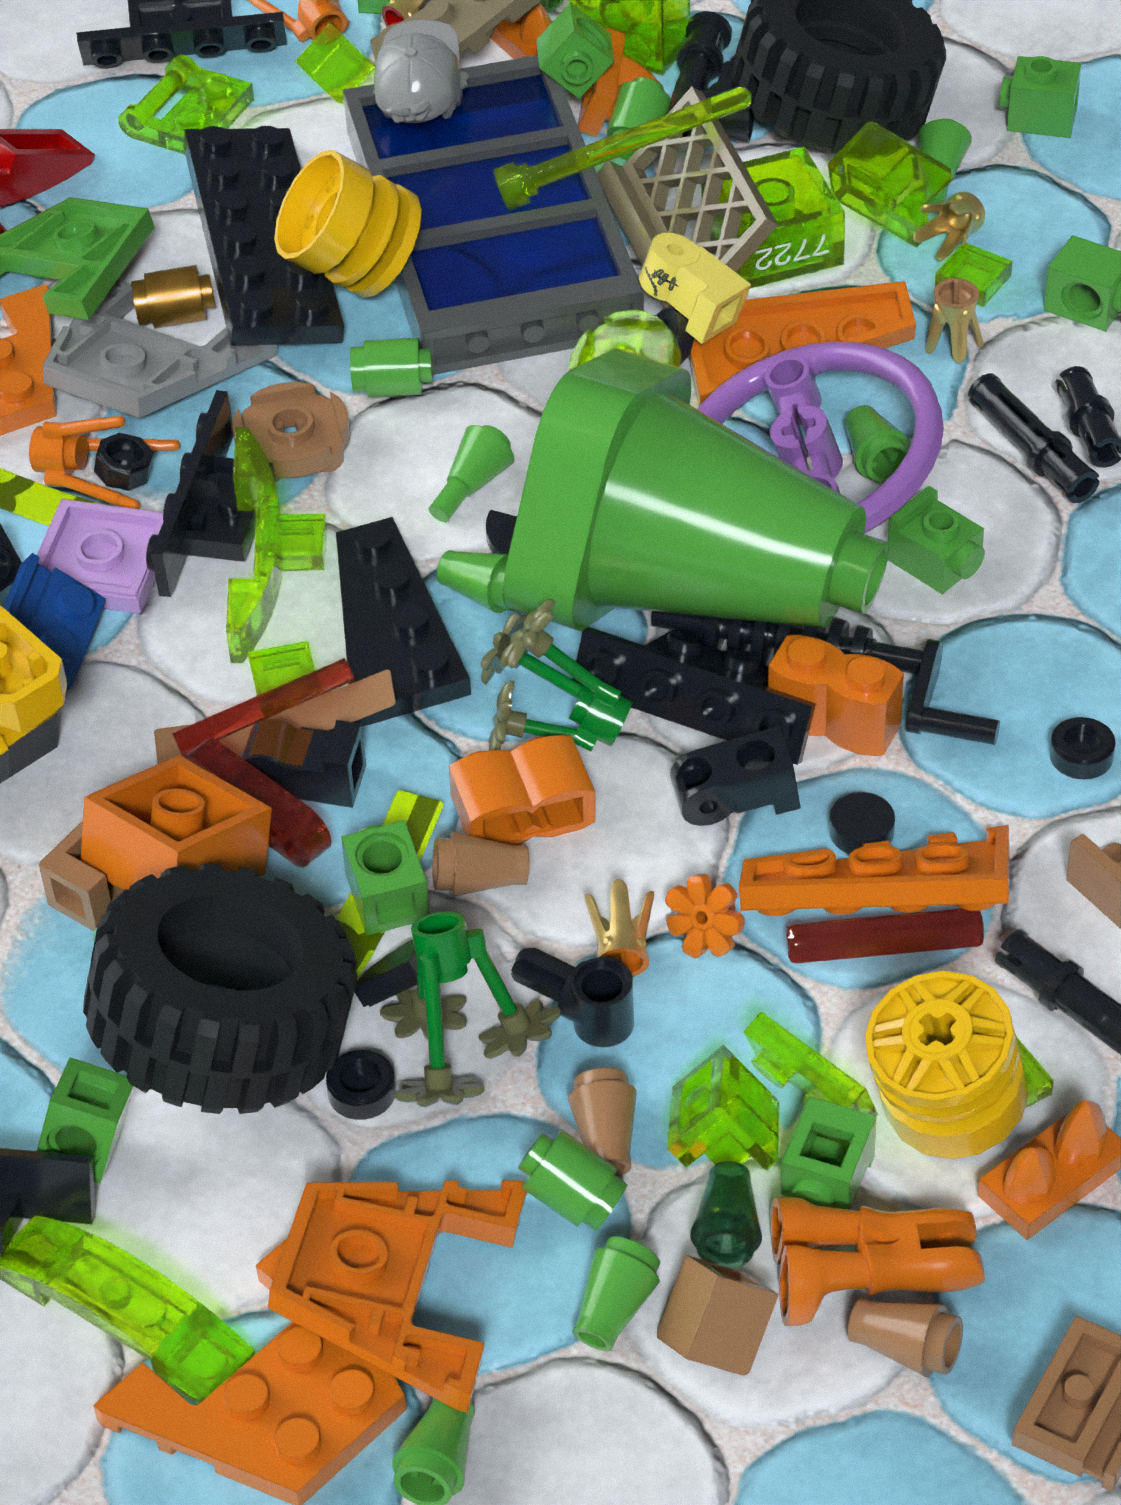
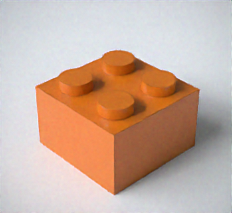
[80,755,272,890]

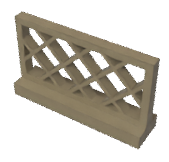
[597,86,778,311]

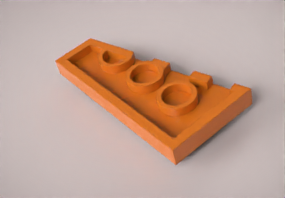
[688,281,916,405]
[739,825,1010,916]

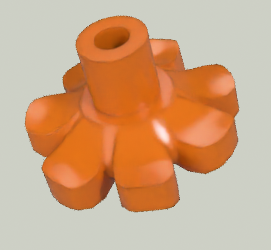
[665,874,745,958]

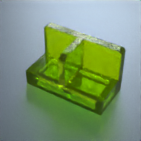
[827,121,953,248]
[667,1045,780,1171]

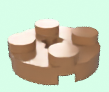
[232,382,350,482]

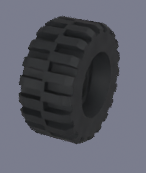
[732,0,946,155]
[83,864,358,1114]

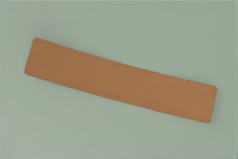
[154,669,396,764]

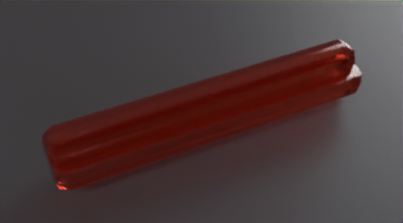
[785,909,984,964]

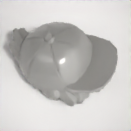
[372,19,469,123]

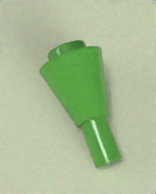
[918,119,972,205]
[429,425,514,523]

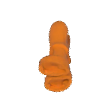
[770,1196,985,1326]

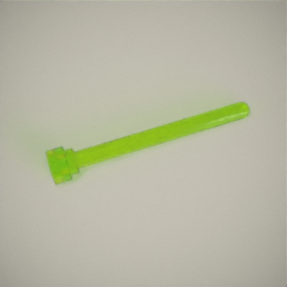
[494,87,752,211]

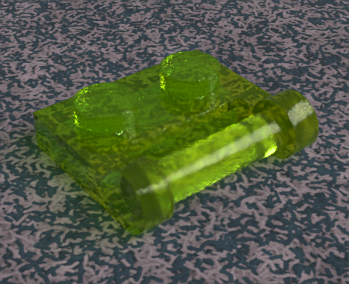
[118,54,254,155]

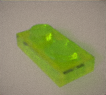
[743,1012,878,1116]

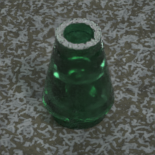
[690,1161,762,1269]

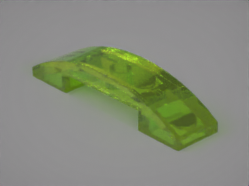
[226,427,283,663]
[0,1216,256,1404]

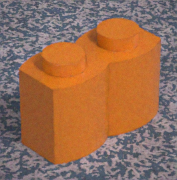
[768,635,904,756]
[449,735,595,846]

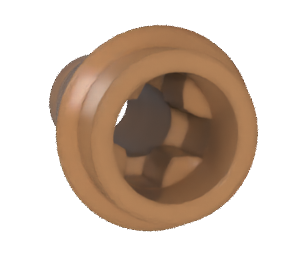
[432,832,529,897]
[568,1068,637,1176]
[848,1298,963,1377]

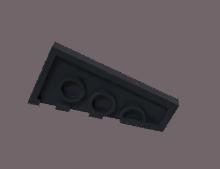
[336,517,471,727]

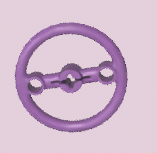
[697,341,944,534]

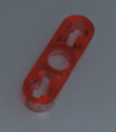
[182,737,332,868]

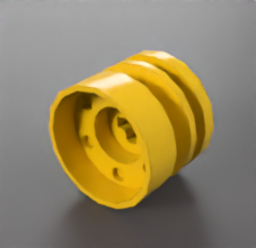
[274,150,422,298]
[865,971,1029,1159]

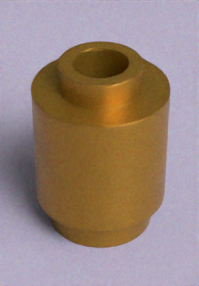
[131,265,215,329]

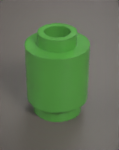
[607,77,671,160]
[350,337,433,398]
[518,1129,628,1231]

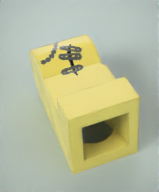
[639,233,751,344]

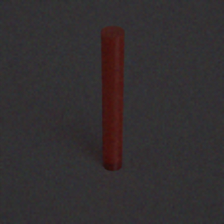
[172,658,354,756]

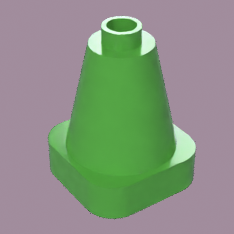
[503,348,889,631]

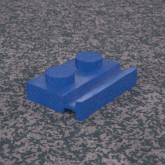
[3,553,106,692]

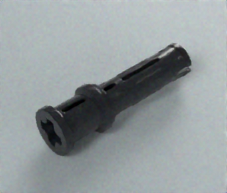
[668,11,732,137]

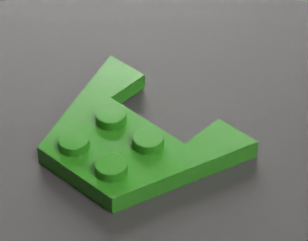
[0,197,155,320]

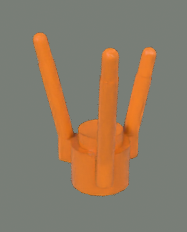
[247,0,350,45]
[29,416,181,509]

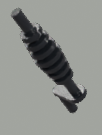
[651,611,1000,745]

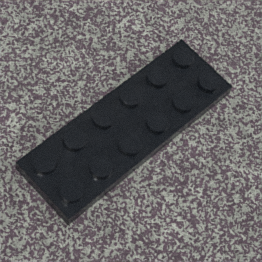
[183,126,344,346]

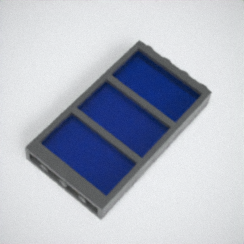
[343,55,645,375]

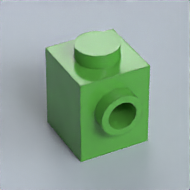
[999,56,1082,138]

